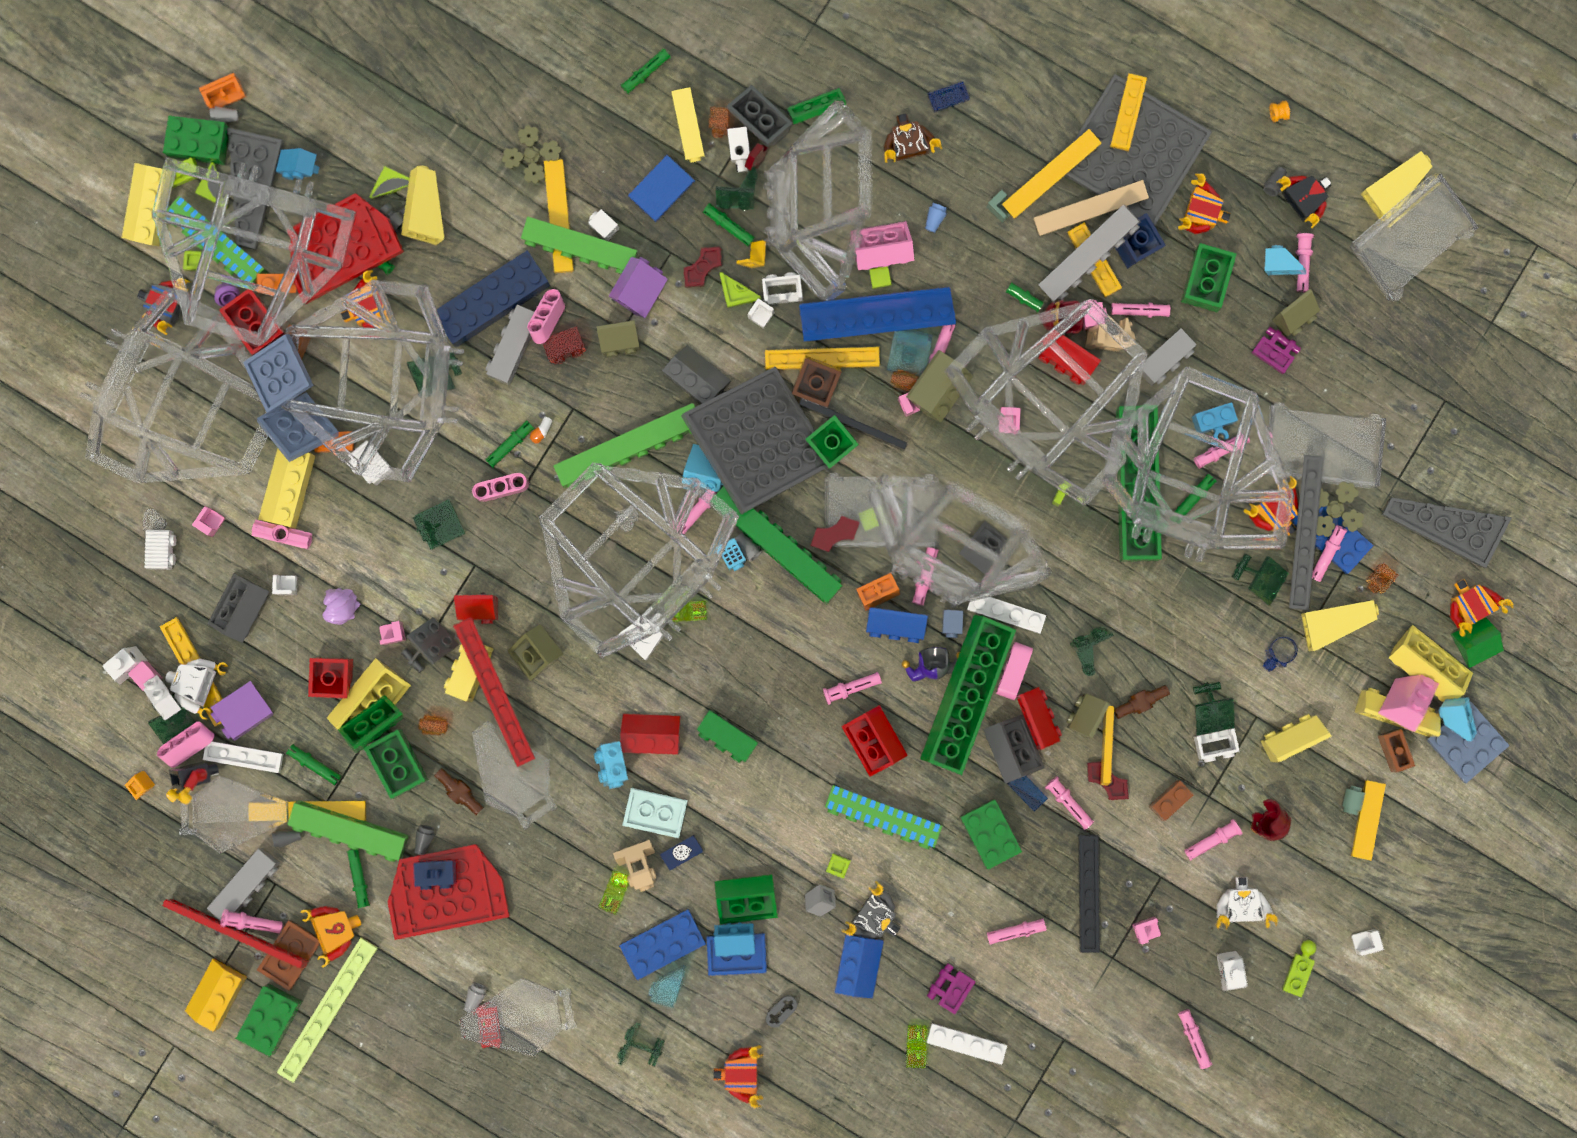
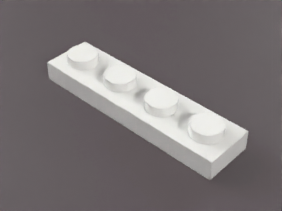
[967,592,1046,634]
[203,741,284,773]
[926,1023,1007,1065]

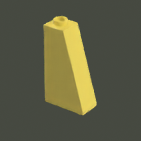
[672,87,704,163]
[1361,151,1432,224]
[401,165,444,245]
[1301,600,1379,651]

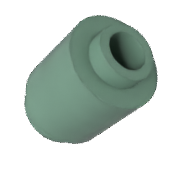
[1342,785,1365,815]

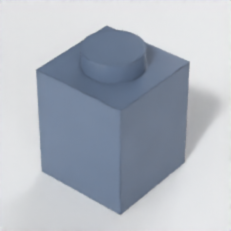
[942,610,963,638]

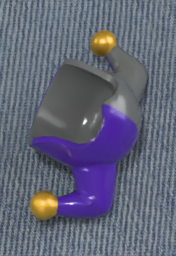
[901,647,960,682]

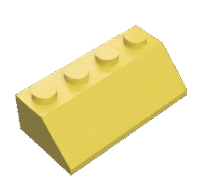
[122,163,173,246]
[258,449,316,529]
[1389,625,1473,702]
[327,658,411,729]
[1355,688,1441,737]

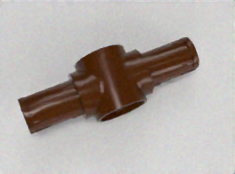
[1114,685,1170,719]
[434,768,484,815]

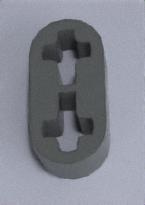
[766,995,797,1028]

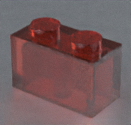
[542,326,586,365]

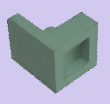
[987,190,1011,223]

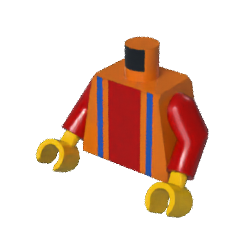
[714,1045,763,1108]

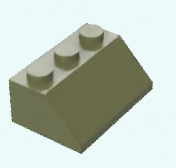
[906,350,973,423]

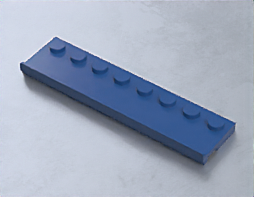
[799,287,956,342]

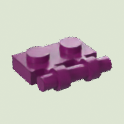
[1251,327,1301,374]
[927,963,976,1015]

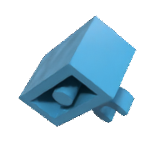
[276,148,319,180]
[1191,402,1238,443]
[714,922,755,957]

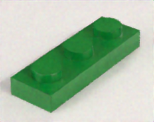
[787,88,847,124]

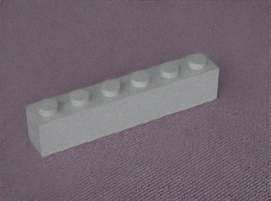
[1039,205,1141,302]

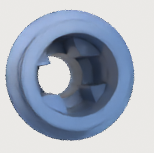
[925,203,947,233]

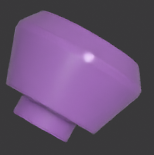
[214,282,240,307]

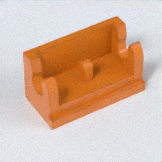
[199,73,246,109]
[856,573,900,611]

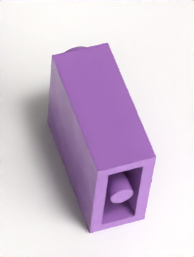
[609,257,668,318]
[211,681,274,741]

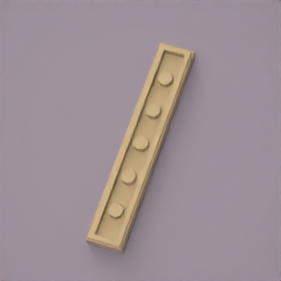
[1034,180,1149,236]

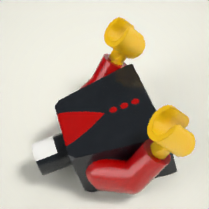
[1276,175,1331,228]
[166,762,219,804]

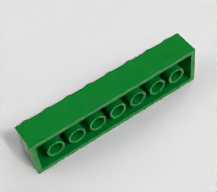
[1116,406,1162,562]
[710,486,842,605]
[920,615,1016,775]

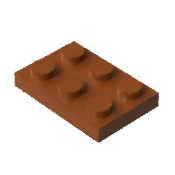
[257,920,320,991]

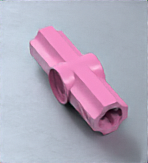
[252,520,313,550]

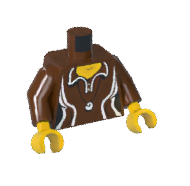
[883,114,942,163]

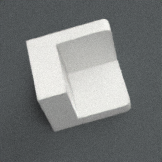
[748,298,774,329]
[272,575,297,595]
[1351,929,1384,956]

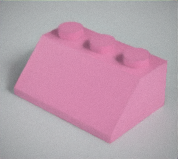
[851,222,914,270]
[1378,674,1439,732]

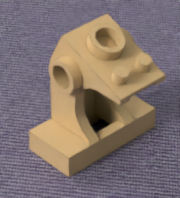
[1085,318,1135,352]
[613,840,657,892]

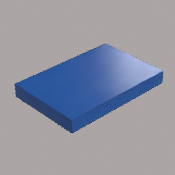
[628,155,695,222]
[707,933,767,976]

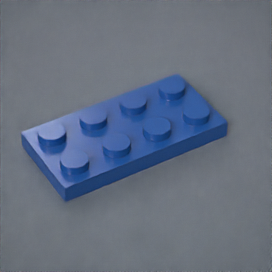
[1291,506,1374,574]
[619,909,706,980]

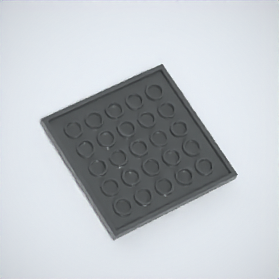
[1065,74,1212,226]
[681,367,828,515]

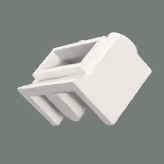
[762,273,802,305]
[143,675,181,720]
[1193,729,1240,762]

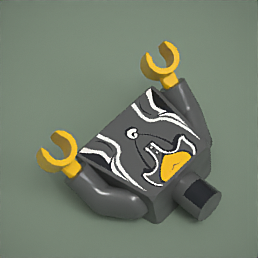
[842,881,901,939]

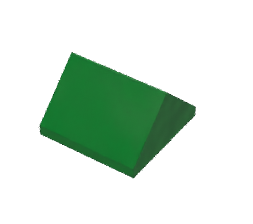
[805,415,859,469]
[1451,617,1504,668]

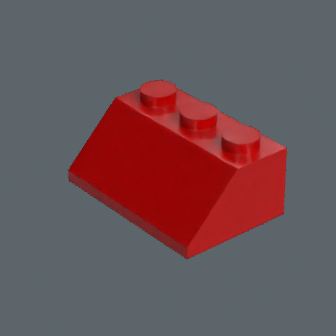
[1036,329,1101,386]
[1016,687,1062,750]
[841,705,908,777]
[620,714,681,755]

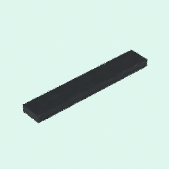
[799,398,907,451]
[1078,835,1100,953]

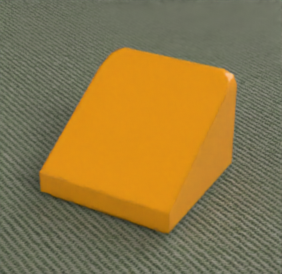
[125,771,155,800]

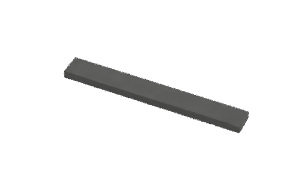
[1289,455,1324,610]

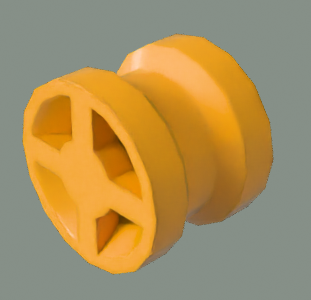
[1270,101,1290,122]

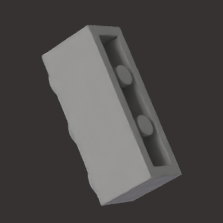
[1136,328,1196,386]

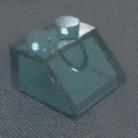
[887,330,933,377]
[648,965,686,1008]

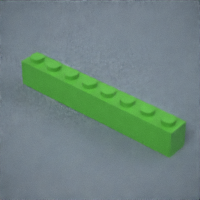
[553,403,695,489]

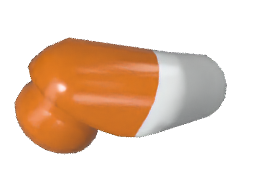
[530,417,552,444]

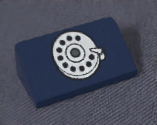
[660,835,704,870]

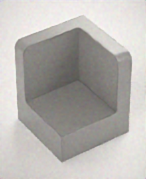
[805,885,836,916]

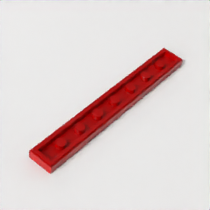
[453,617,535,767]
[162,899,309,968]

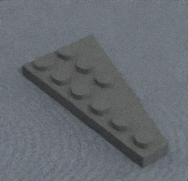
[227,128,284,250]
[1381,497,1512,568]

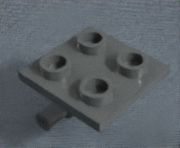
[401,617,459,673]

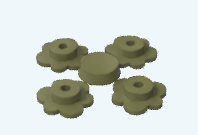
[502,125,562,184]
[1317,482,1364,537]

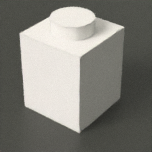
[588,209,619,241]

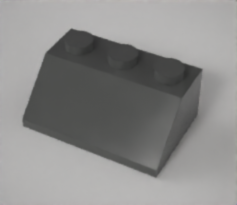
[726,85,793,146]
[662,345,731,404]
[207,573,269,643]
[984,714,1045,784]

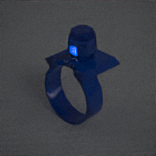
[1262,637,1298,672]

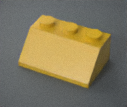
[185,958,247,1032]

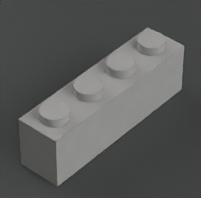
[486,305,534,386]
[207,848,280,921]

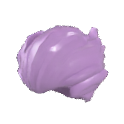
[322,588,360,625]

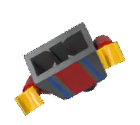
[137,278,190,335]

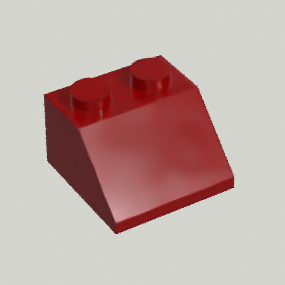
[454,595,498,624]
[308,657,353,698]

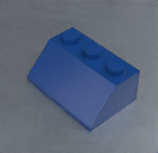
[866,608,928,643]
[834,933,884,998]

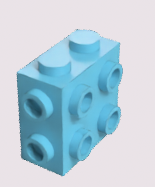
[682,444,723,492]
[594,741,628,789]

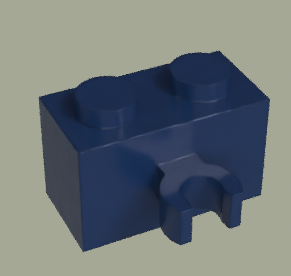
[413,860,457,890]

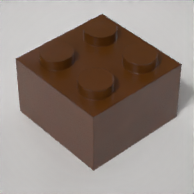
[792,355,841,408]

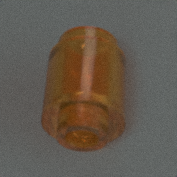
[890,369,920,391]
[419,715,448,736]

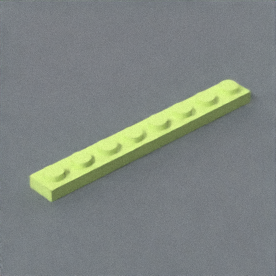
[277,938,378,1083]

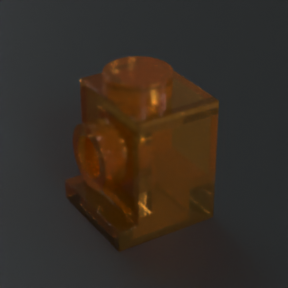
[709,107,730,138]
[1365,563,1398,594]

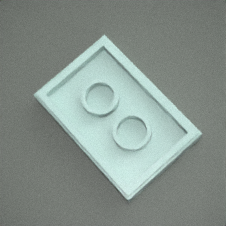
[622,788,688,838]

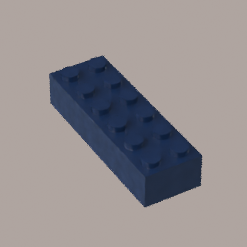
[432,250,551,348]

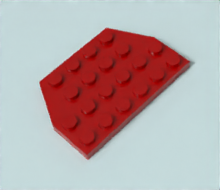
[288,193,404,304]
[388,844,510,940]

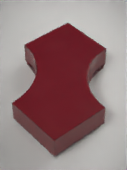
[745,143,768,171]
[684,247,722,288]
[811,516,860,552]
[1087,762,1129,800]

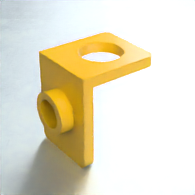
[736,240,766,268]

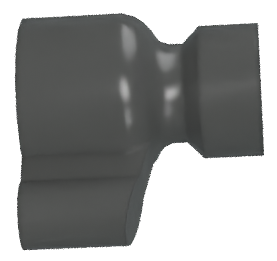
[379,203,405,234]

